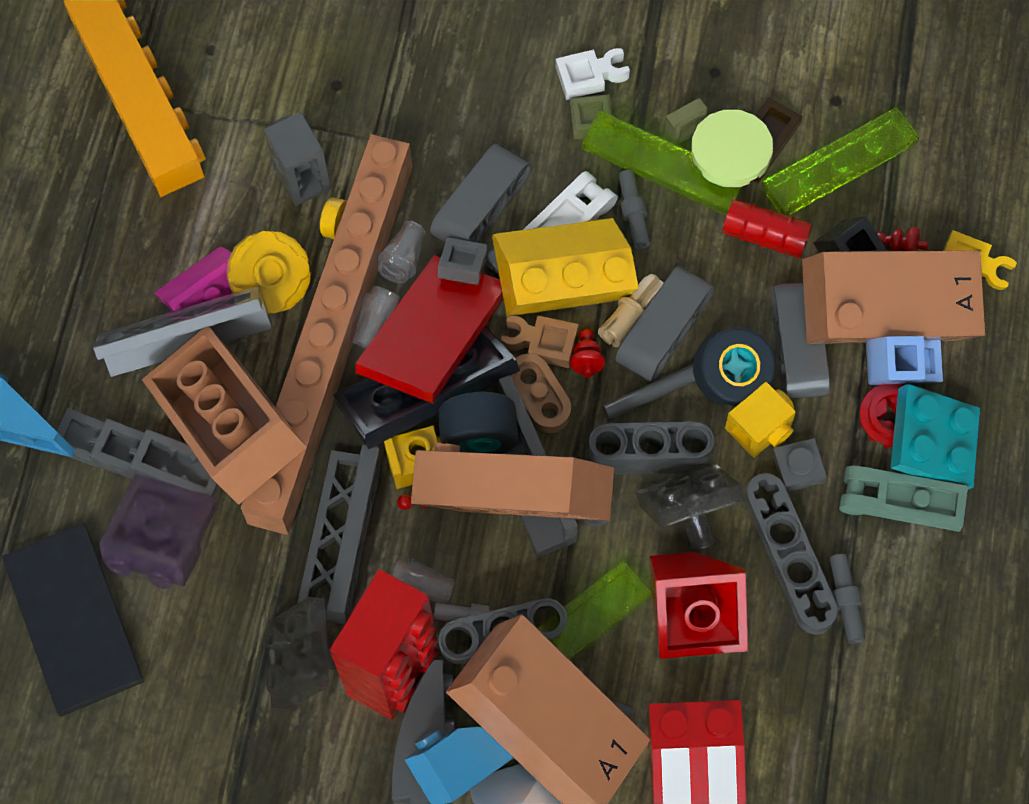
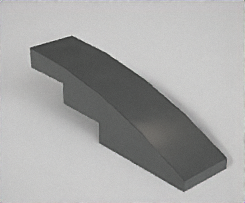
[57,408,218,501]

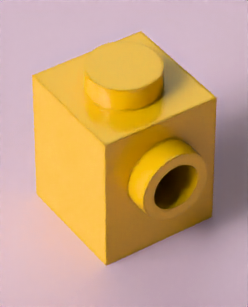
[725,382,796,458]

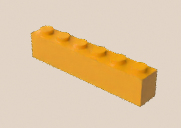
[63,0,206,197]

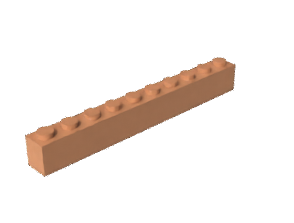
[241,134,413,535]

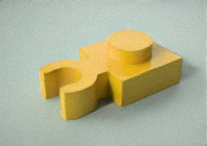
[943,230,1017,290]

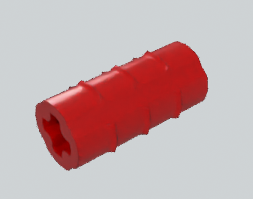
[723,198,813,259]

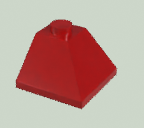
[650,552,748,659]

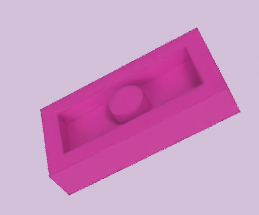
[155,247,232,312]

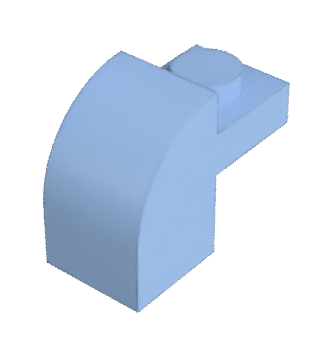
[866,336,943,385]

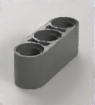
[430,143,532,243]
[615,265,715,383]
[771,282,830,399]
[588,421,715,475]
[438,598,567,664]

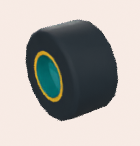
[693,327,776,406]
[438,392,518,454]

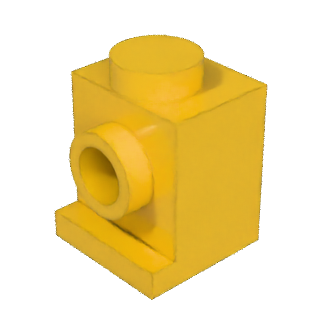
[384,426,440,490]

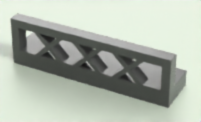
[93,286,272,377]
[498,375,578,558]
[295,445,383,625]

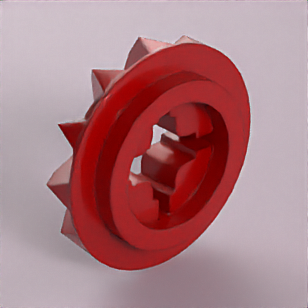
[859,384,904,449]

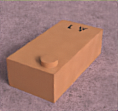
[802,251,985,344]
[142,327,307,505]
[411,443,614,521]
[446,615,650,804]

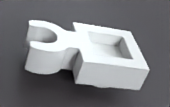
[555,48,630,100]

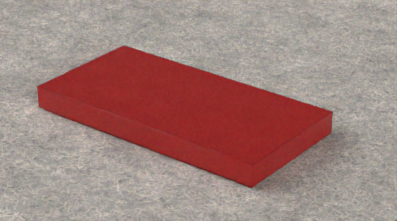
[355,255,504,403]

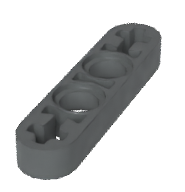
[745,473,838,635]

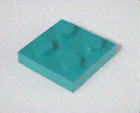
[890,384,980,490]

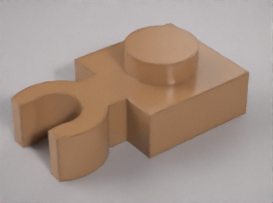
[501,316,579,368]

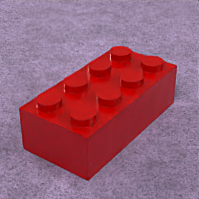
[330,569,440,721]

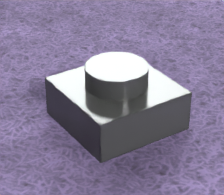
[438,237,488,285]
[772,438,827,492]

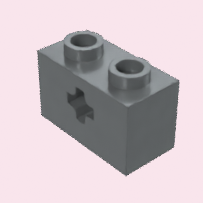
[264,112,331,207]

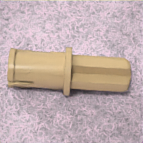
[598,274,664,347]

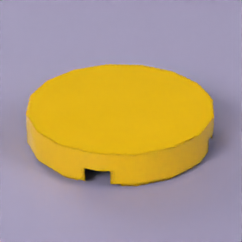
[227,231,311,313]

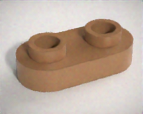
[511,354,571,433]

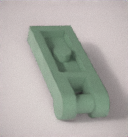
[839,466,968,532]

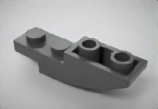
[392,660,455,804]

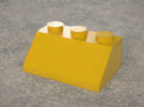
[492,218,639,316]

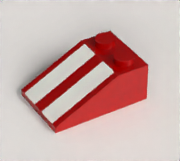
[646,700,746,804]

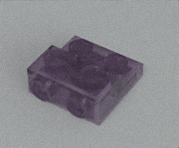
[99,474,217,589]

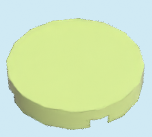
[691,110,773,187]

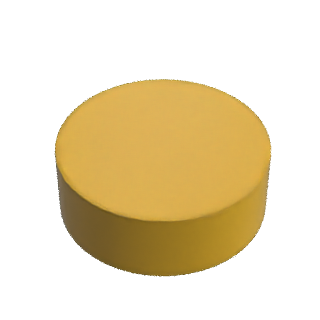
[320,197,347,239]

